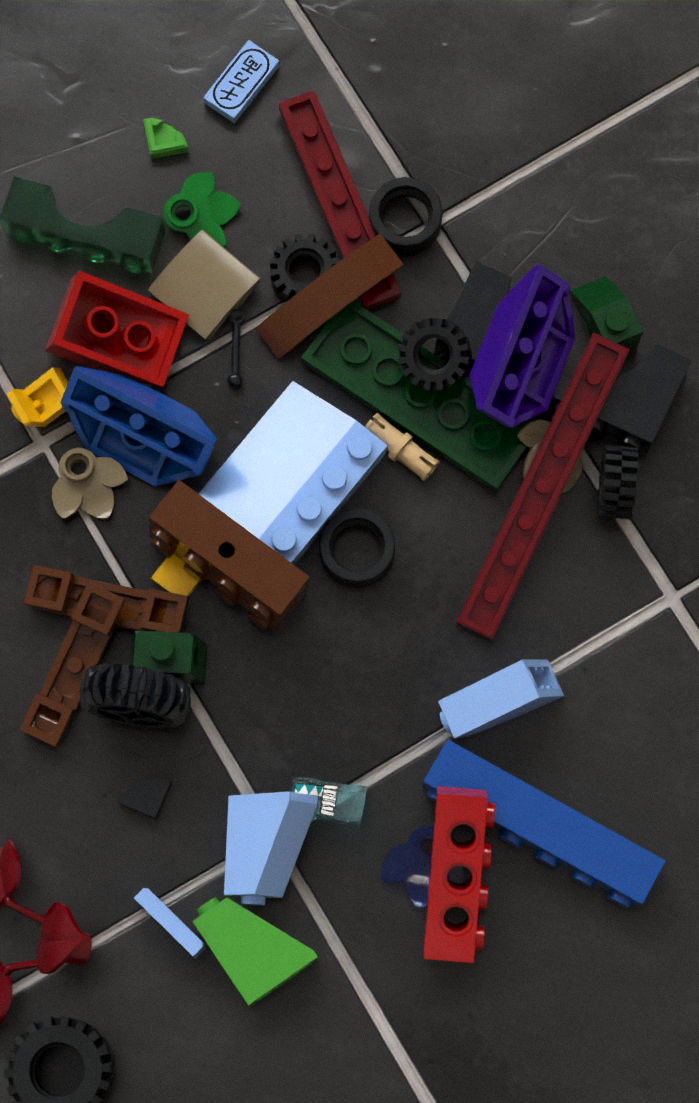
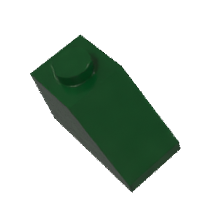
[570,276,643,349]

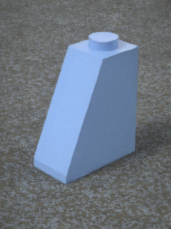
[438,659,564,738]
[224,791,318,906]

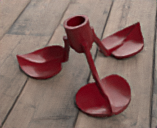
[0,838,92,1025]

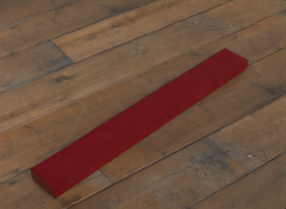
[456,332,630,640]

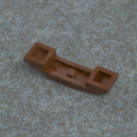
[255,233,404,360]
[24,565,189,633]
[19,582,125,747]

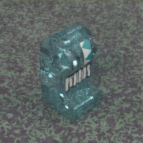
[290,777,367,827]

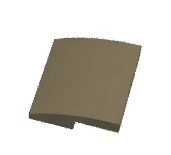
[148,230,262,340]

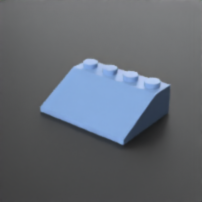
[199,381,388,565]

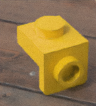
[7,367,68,427]

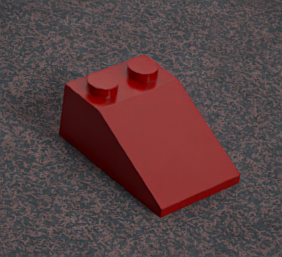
[45,271,189,388]

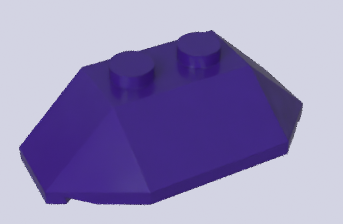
[469,264,575,428]

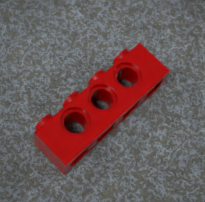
[423,786,495,963]

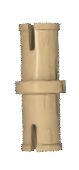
[365,413,440,482]

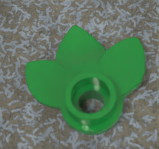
[163,171,241,247]

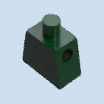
[129,631,208,685]

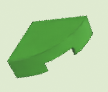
[143,118,189,159]

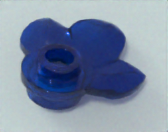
[381,826,464,909]

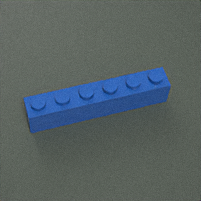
[422,739,666,909]

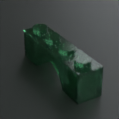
[0,176,166,273]

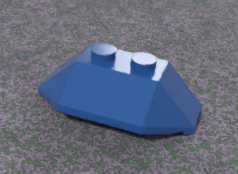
[60,366,217,487]

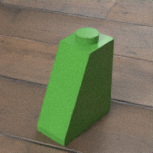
[192,897,318,1007]

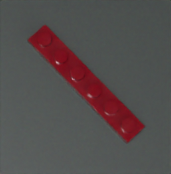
[278,90,401,310]

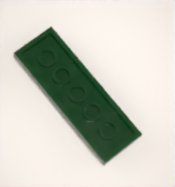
[301,301,534,492]

